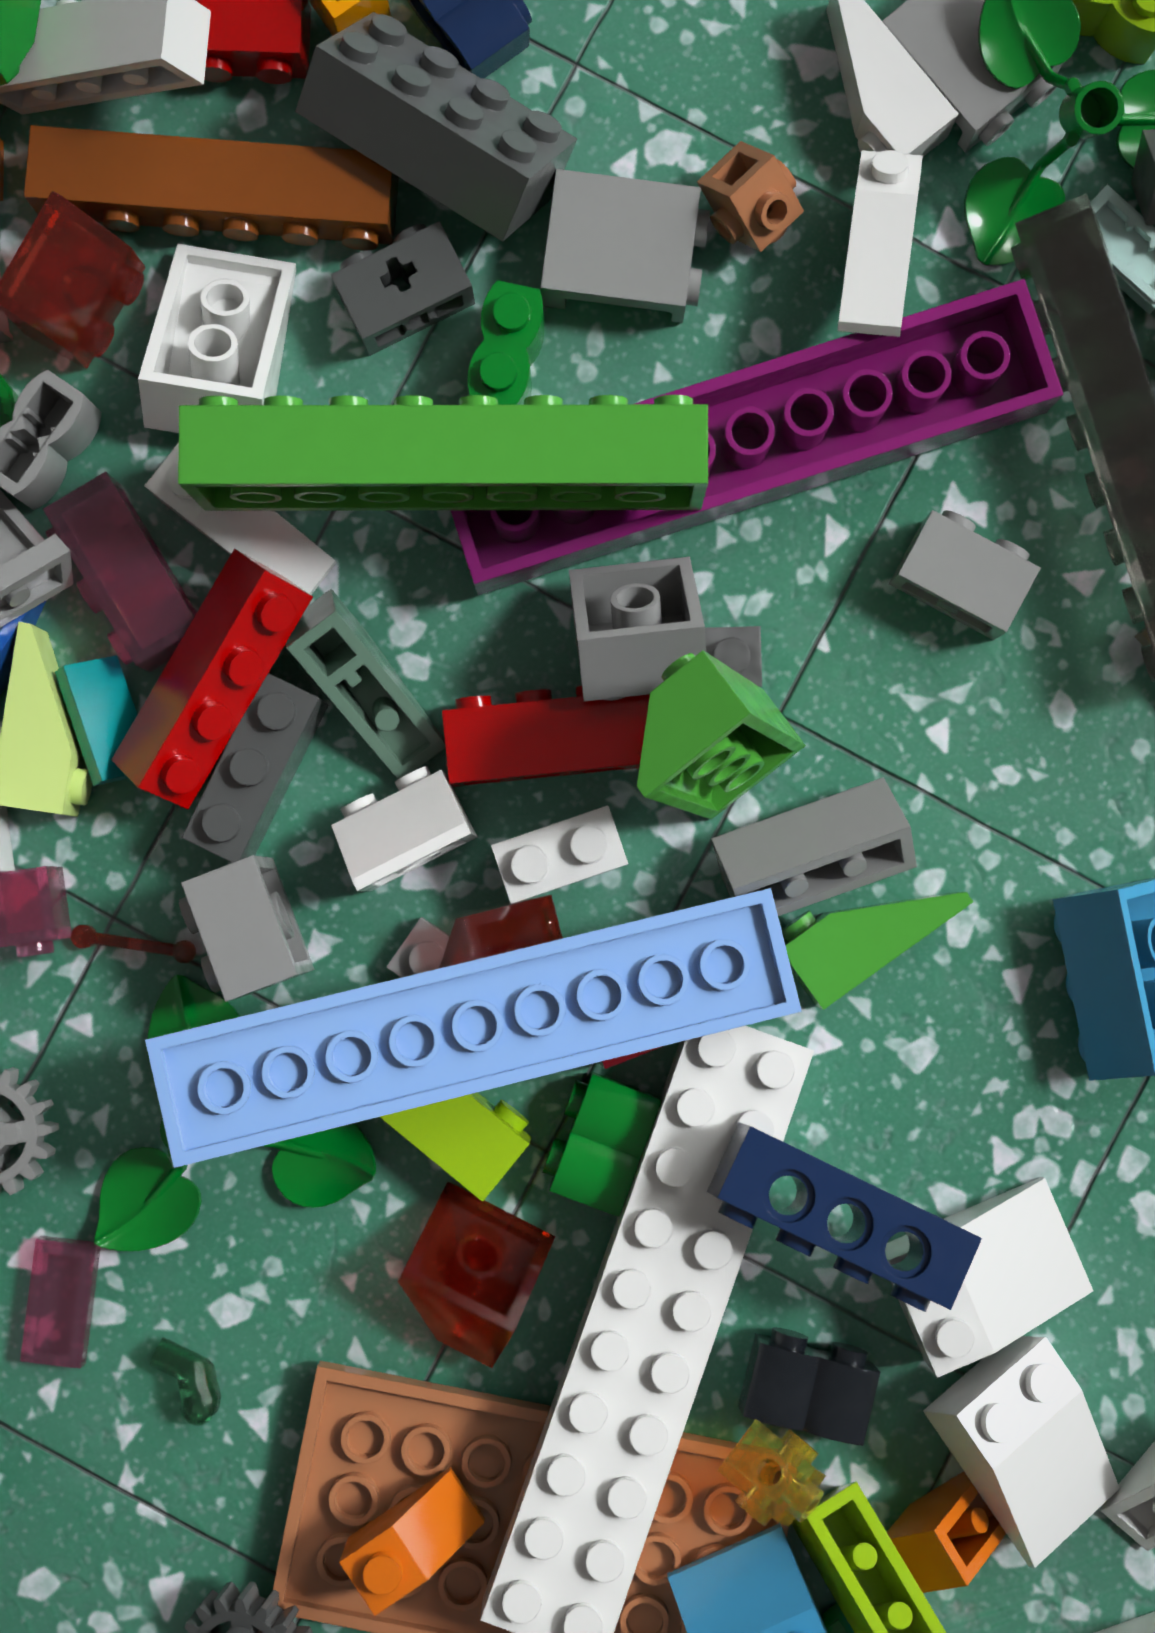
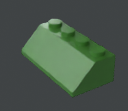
[637,650,806,820]

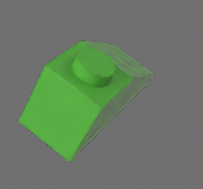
[781,892,974,1010]

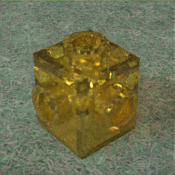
[717,1419,826,1527]

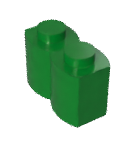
[468,280,544,405]
[542,1072,662,1217]

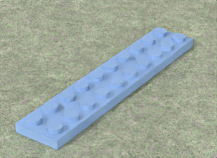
[145,888,802,1168]

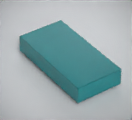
[55,655,137,787]

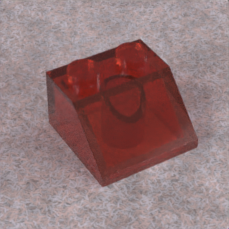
[0,191,146,369]

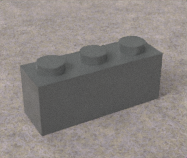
[182,673,329,863]

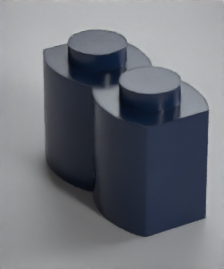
[407,0,532,78]

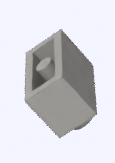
[889,510,1041,640]

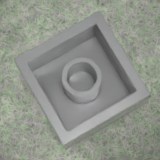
[569,557,706,701]
[179,855,315,1002]

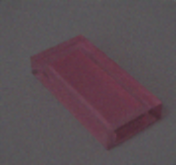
[20,1235,101,1369]

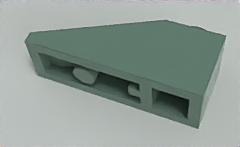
[286,589,446,779]

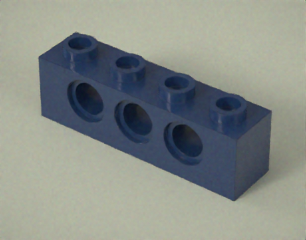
[707,1122,982,1312]

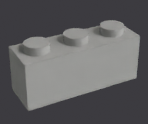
[711,777,917,916]

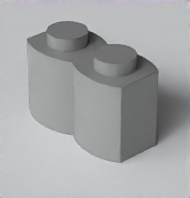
[0,370,102,510]

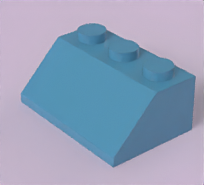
[1053,878,1155,1081]

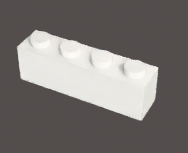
[0,0,211,115]

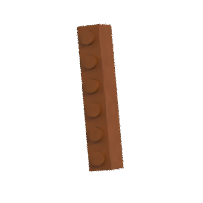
[24,125,399,250]

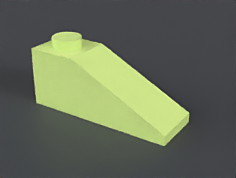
[0,622,92,817]

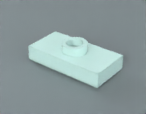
[1062,185,1155,315]

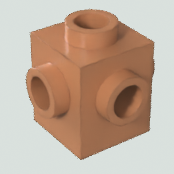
[697,141,804,252]

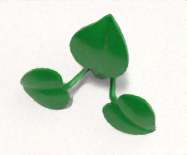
[964,0,1155,266]
[94,975,376,1251]

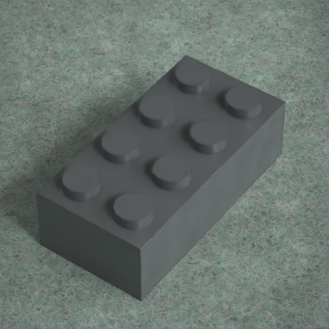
[295,12,577,242]

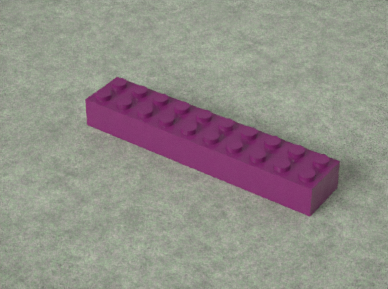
[450,278,1064,596]

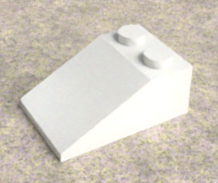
[138,244,296,433]
[885,1177,1093,1378]
[923,1336,1120,1568]

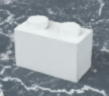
[491,806,628,904]

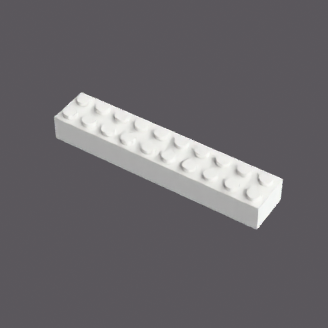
[480,1026,814,1633]

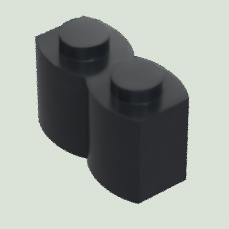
[738,1327,881,1446]

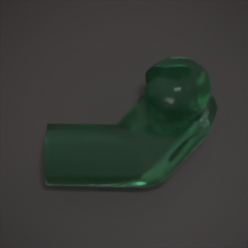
[149,1337,221,1426]

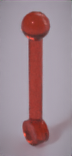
[71,924,196,964]

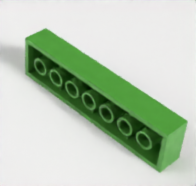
[178,395,708,511]

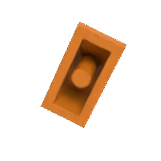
[339,1467,485,1616]
[887,1471,1006,1593]

